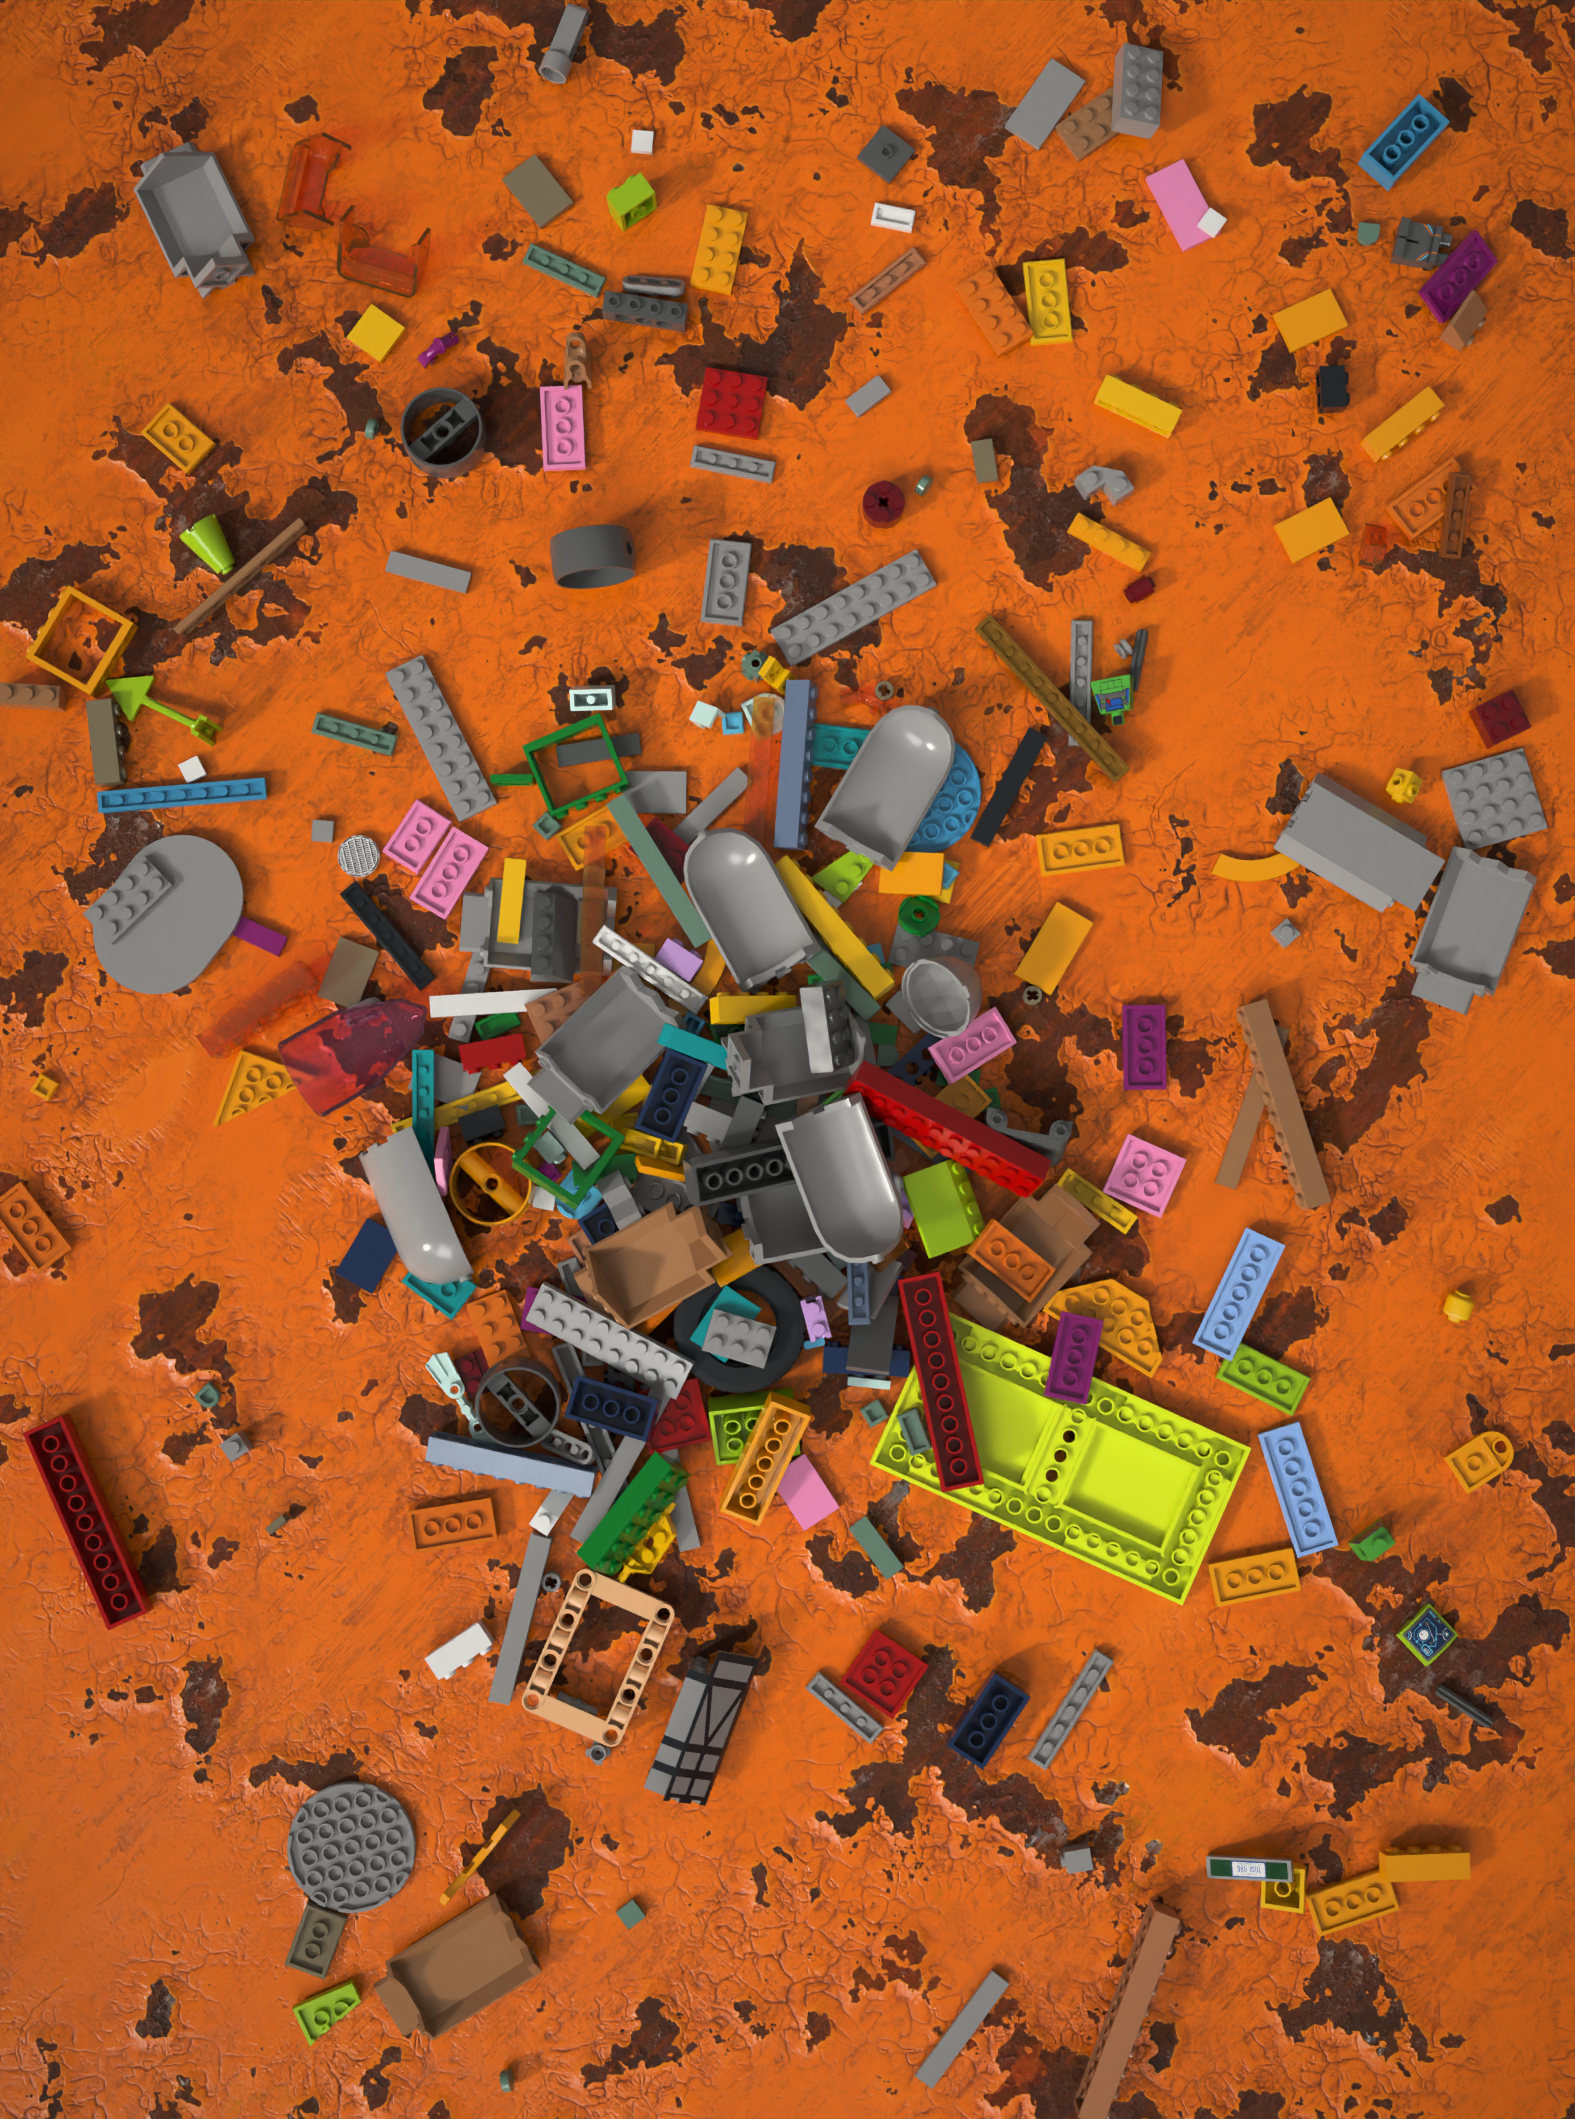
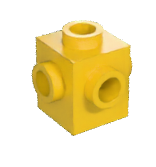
[1386,768,1423,804]

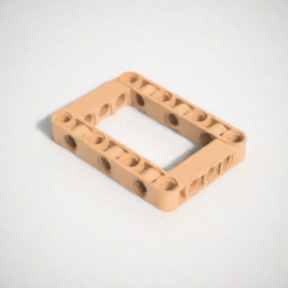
[522,1568,675,1747]

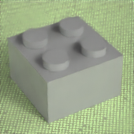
[683,1102,732,1144]

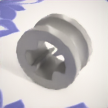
[1113,638,1133,660]
[541,1571,561,1592]

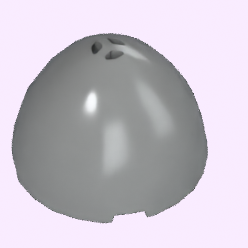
[901,955,983,1038]

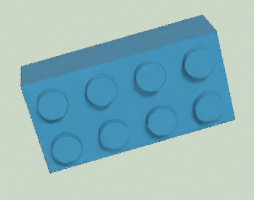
[1358,94,1450,191]

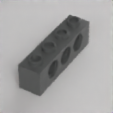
[602,290,689,333]

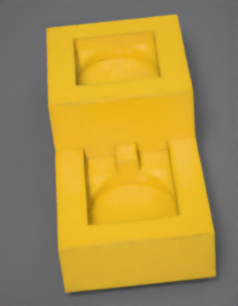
[758,655,797,696]

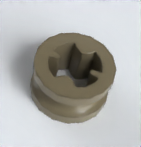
[875,681,894,701]
[1022,986,1042,1005]

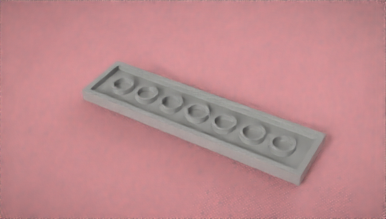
[770,549,937,668]
[385,655,498,823]
[526,1282,695,1400]

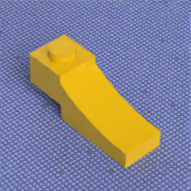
[620,1126,689,1165]

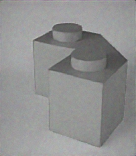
[1074,465,1135,506]
[596,1170,646,1230]

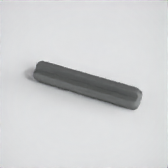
[1129,629,1148,691]
[1435,1684,1493,1728]

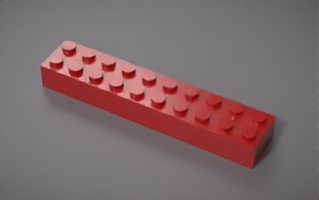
[841,1060,1051,1198]
[897,1271,984,1493]
[23,1413,154,1630]

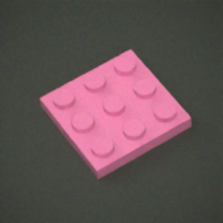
[1102,1134,1186,1218]

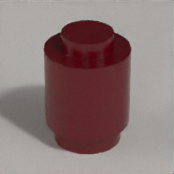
[1123,575,1156,604]

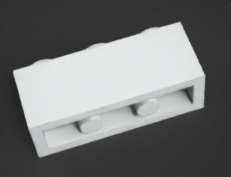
[425,1619,495,1680]

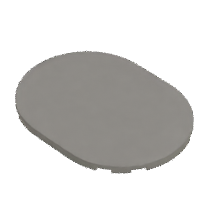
[93,835,245,995]

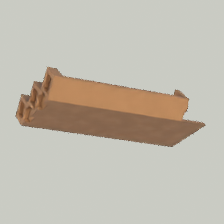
[373,1893,543,2041]

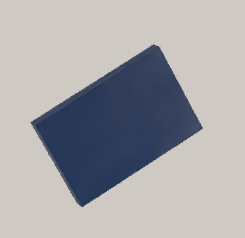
[335,1217,397,1294]

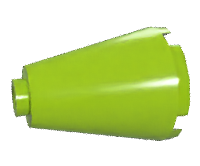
[179,514,235,575]

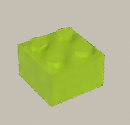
[606,172,657,232]

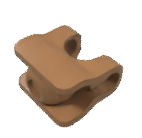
[564,332,592,390]

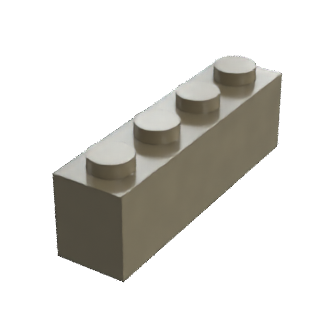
[86,698,128,788]

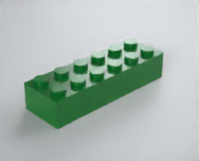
[576,1451,691,1576]

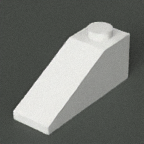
[529,1489,574,1536]

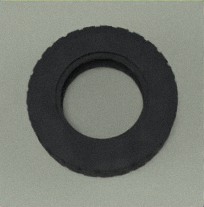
[673,1264,805,1393]

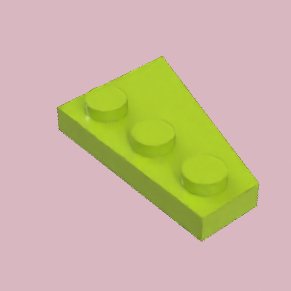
[811,851,874,904]
[292,1979,361,2046]

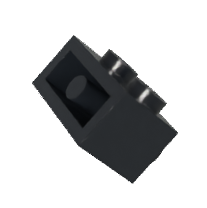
[1315,365,1350,414]
[457,1104,508,1146]

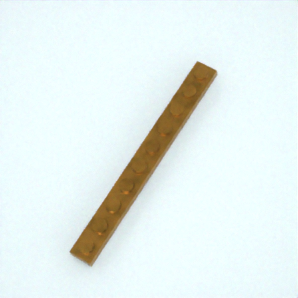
[974,615,1131,784]

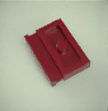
[453,1349,490,1400]

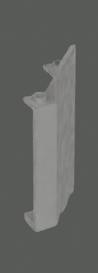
[1273,772,1445,913]
[1409,846,1537,1015]
[459,877,617,977]
[527,965,688,1125]

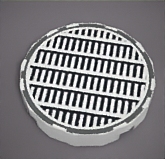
[338,835,380,878]

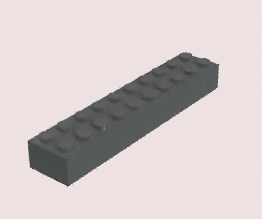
[683,1116,895,1207]

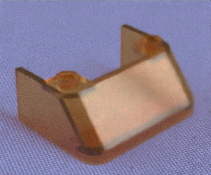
[276,132,352,231]
[337,205,431,298]

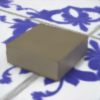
[265,1512,290,1534]

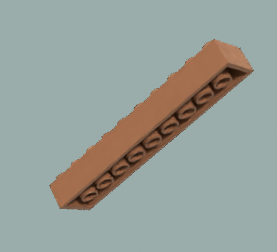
[1073,1899,1181,2119]

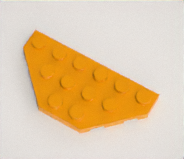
[1042,1278,1162,1378]

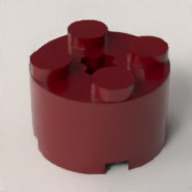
[862,480,905,529]

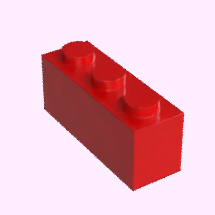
[458,1033,527,1075]

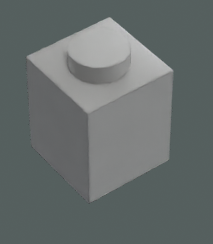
[219,1430,254,1462]
[1059,1843,1093,1874]

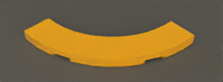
[1211,852,1300,882]
[667,939,726,1016]
[439,1809,521,1906]

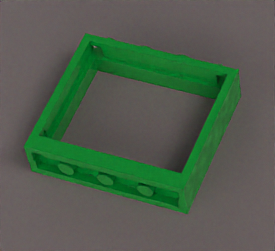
[522,713,631,819]
[511,1106,625,1210]

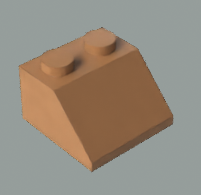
[1439,290,1488,352]

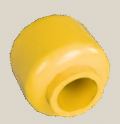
[1443,1290,1475,1323]

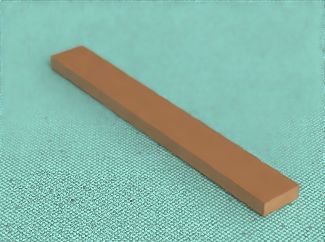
[173,518,308,638]
[1214,1025,1290,1190]

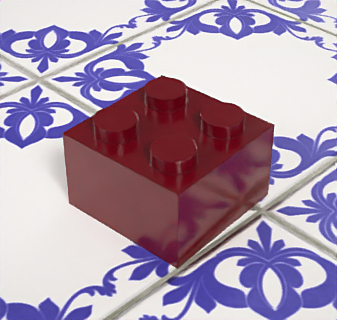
[1469,689,1532,749]

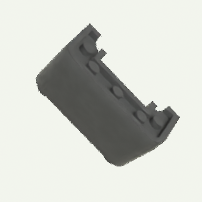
[982,1107,1073,1166]

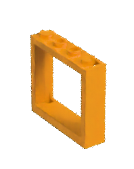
[26,585,139,699]

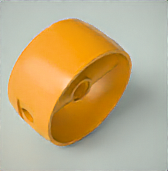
[449,1141,536,1227]

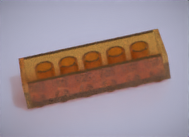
[196,960,321,1059]

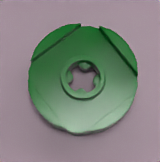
[897,895,940,937]

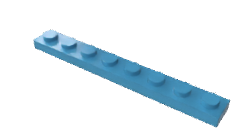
[97,778,268,814]

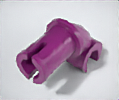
[417,331,459,369]

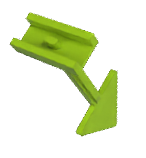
[106,676,223,746]

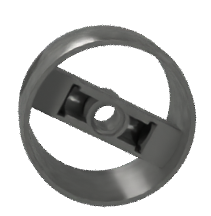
[401,387,487,479]
[550,525,637,589]
[475,1356,561,1448]

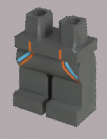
[1390,217,1453,270]

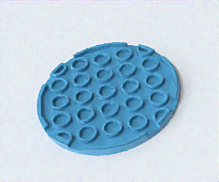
[904,742,981,853]

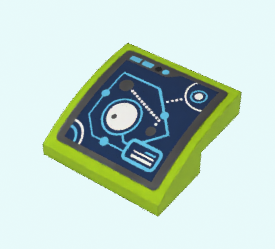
[1396,1603,1458,1666]

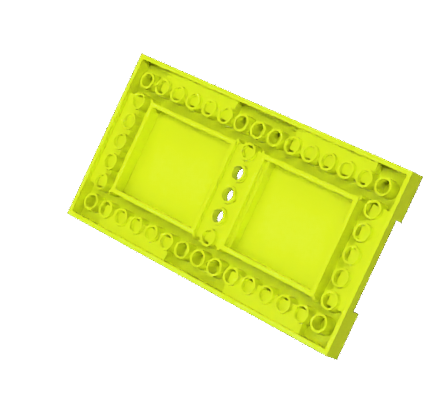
[869,1311,1251,1606]

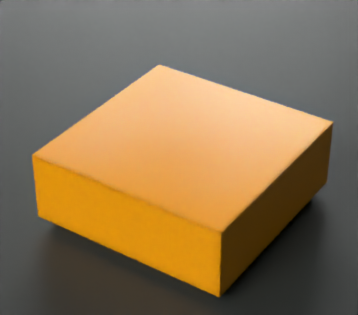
[30,1073,61,1102]

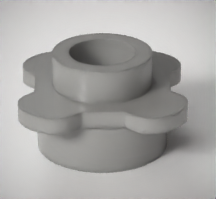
[585,1740,611,1765]

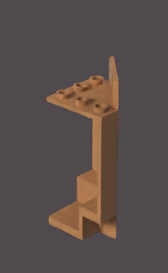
[950,1183,1100,1333]
[573,1202,734,1330]

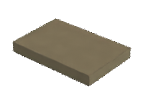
[502,154,574,229]
[317,937,380,1007]
[284,1901,348,1980]

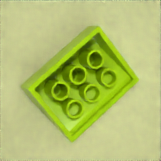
[902,1158,985,1259]
[708,1388,801,1465]

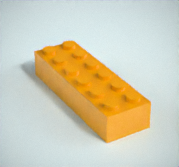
[720,1391,811,1526]

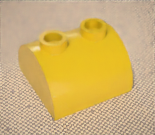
[1261,1862,1307,1914]

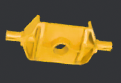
[617,1502,677,1584]

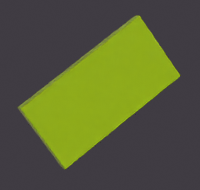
[1215,1343,1311,1416]

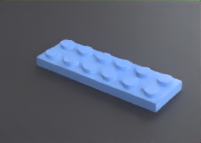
[1192,1228,1285,1362]
[1257,1421,1338,1558]

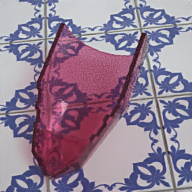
[278,998,428,1117]

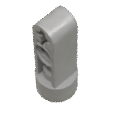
[539,2,589,84]

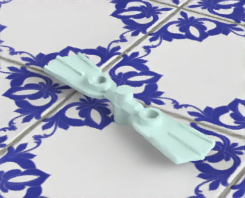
[425,1352,501,1445]

